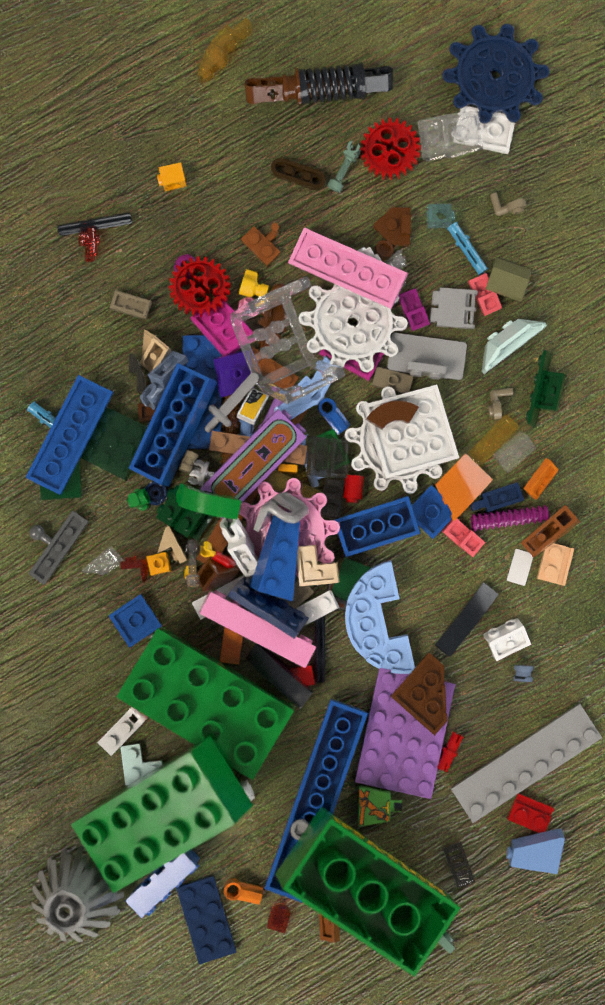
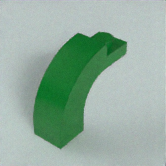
[176,483,242,520]

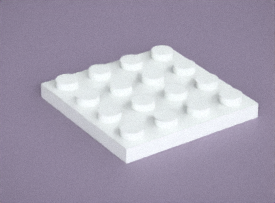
[363,385,459,479]

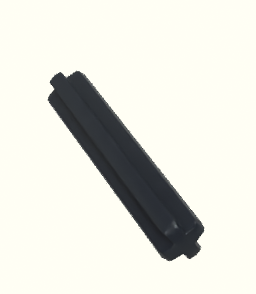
[57,213,132,236]
[315,616,325,683]

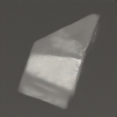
[82,546,123,575]

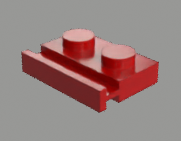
[507,793,554,833]

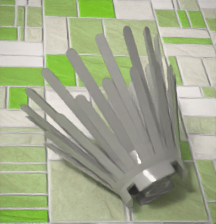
[32,846,124,942]

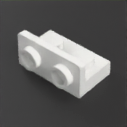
[483,618,531,661]

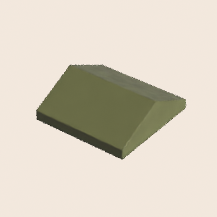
[485,258,531,302]

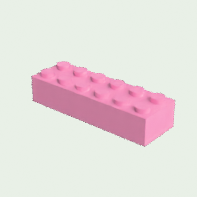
[198,590,316,668]

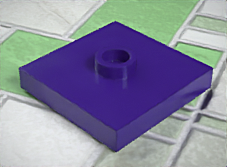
[214,350,254,397]

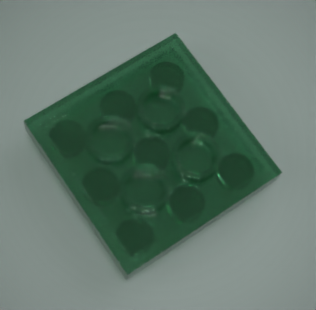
[81,407,147,481]

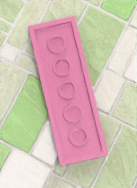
[288,228,408,309]

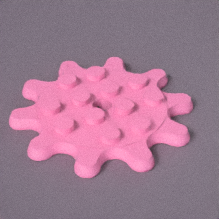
[239,478,340,578]

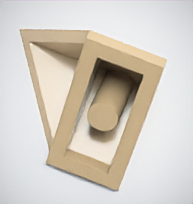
[139,329,172,372]

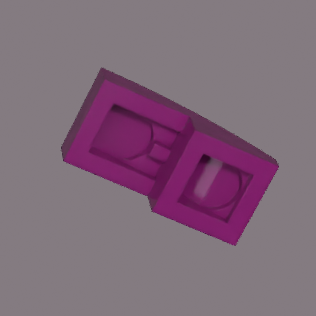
[398,288,430,331]

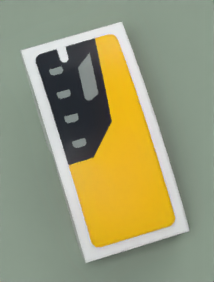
[237,388,269,425]

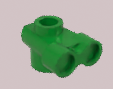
[127,488,150,511]

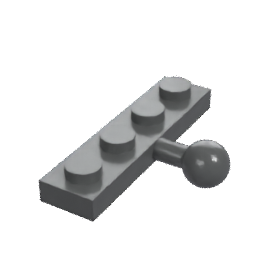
[28,511,89,585]

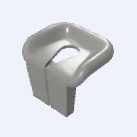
[254,492,309,532]

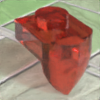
[120,556,149,583]
[265,903,291,934]

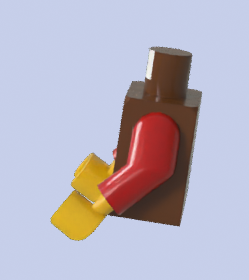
[184,541,241,592]

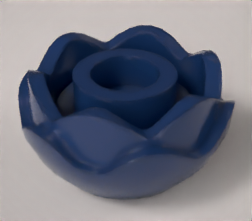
[145,481,168,505]

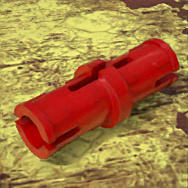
[437,731,464,772]

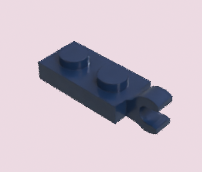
[470,482,524,512]

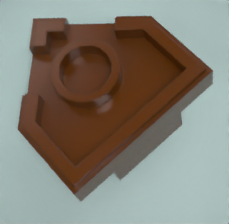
[372,207,411,246]

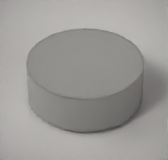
[291,819,309,840]

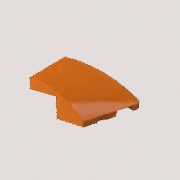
[435,453,493,521]

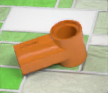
[224,878,263,905]

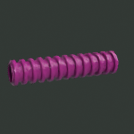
[471,505,549,531]

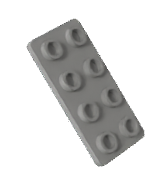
[387,333,467,380]

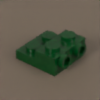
[156,485,207,539]

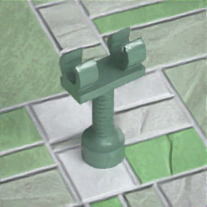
[327,141,360,193]

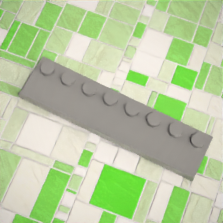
[450,703,602,823]

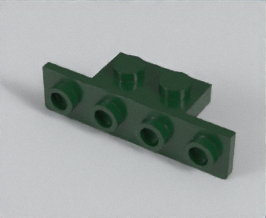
[526,350,566,428]

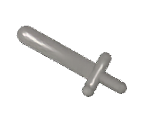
[205,373,259,432]

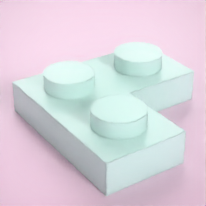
[121,743,163,786]

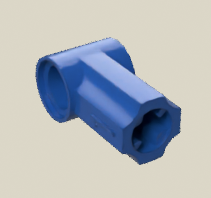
[318,398,351,435]

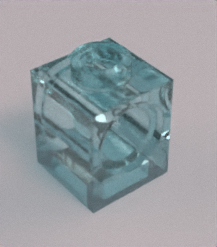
[427,204,455,228]

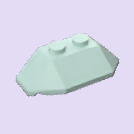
[482,319,547,374]

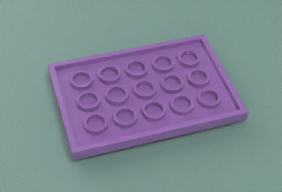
[355,668,455,799]

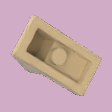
[157,526,188,564]

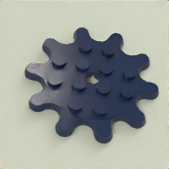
[442,24,550,124]

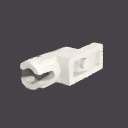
[220,518,259,577]

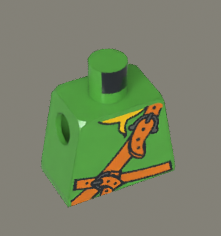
[358,785,402,826]

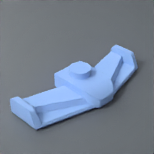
[274,356,337,420]

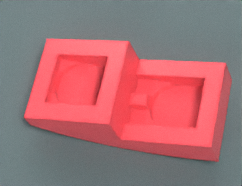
[468,273,502,316]
[441,519,485,557]

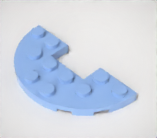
[345,560,415,674]

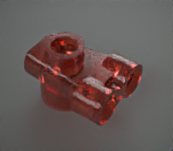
[78,228,100,262]

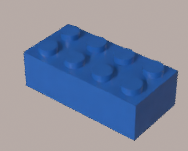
[335,496,421,557]

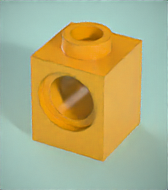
[157,162,187,191]
[147,552,172,576]

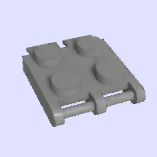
[430,288,478,329]

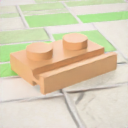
[536,543,574,586]

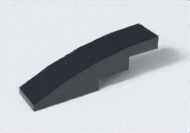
[435,582,499,657]
[246,643,313,709]

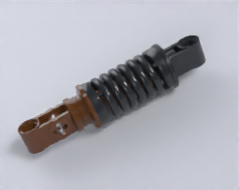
[244,62,393,106]

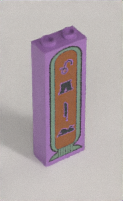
[199,409,306,519]

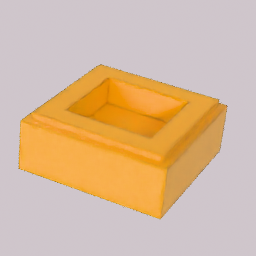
[278,463,298,474]

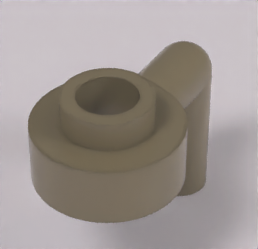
[490,193,527,216]
[488,388,513,420]

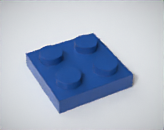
[412,485,452,539]
[108,594,162,648]

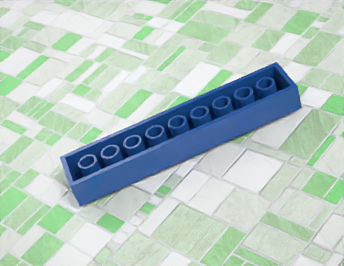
[265,698,368,902]

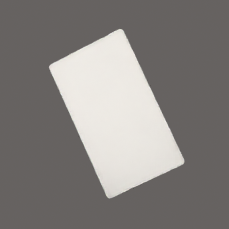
[507,549,533,586]

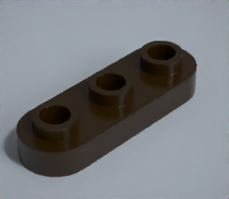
[271,158,325,191]

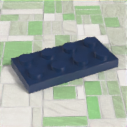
[228,576,309,639]
[176,875,237,965]

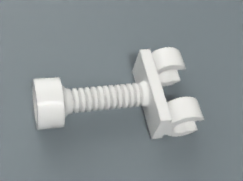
[188,460,214,486]

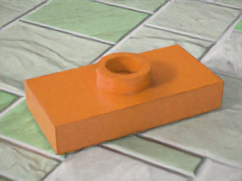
[523,458,559,500]

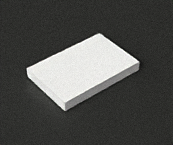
[453,106,515,154]

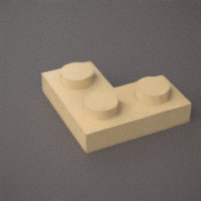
[297,545,340,586]

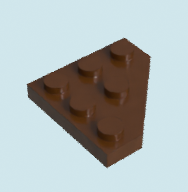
[390,652,447,736]

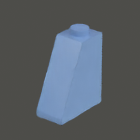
[506,829,565,874]

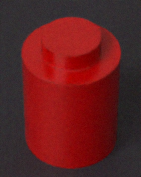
[343,475,364,503]

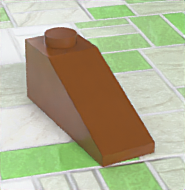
[521,505,581,557]

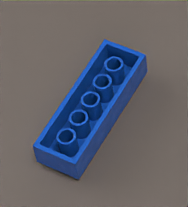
[129,363,218,486]

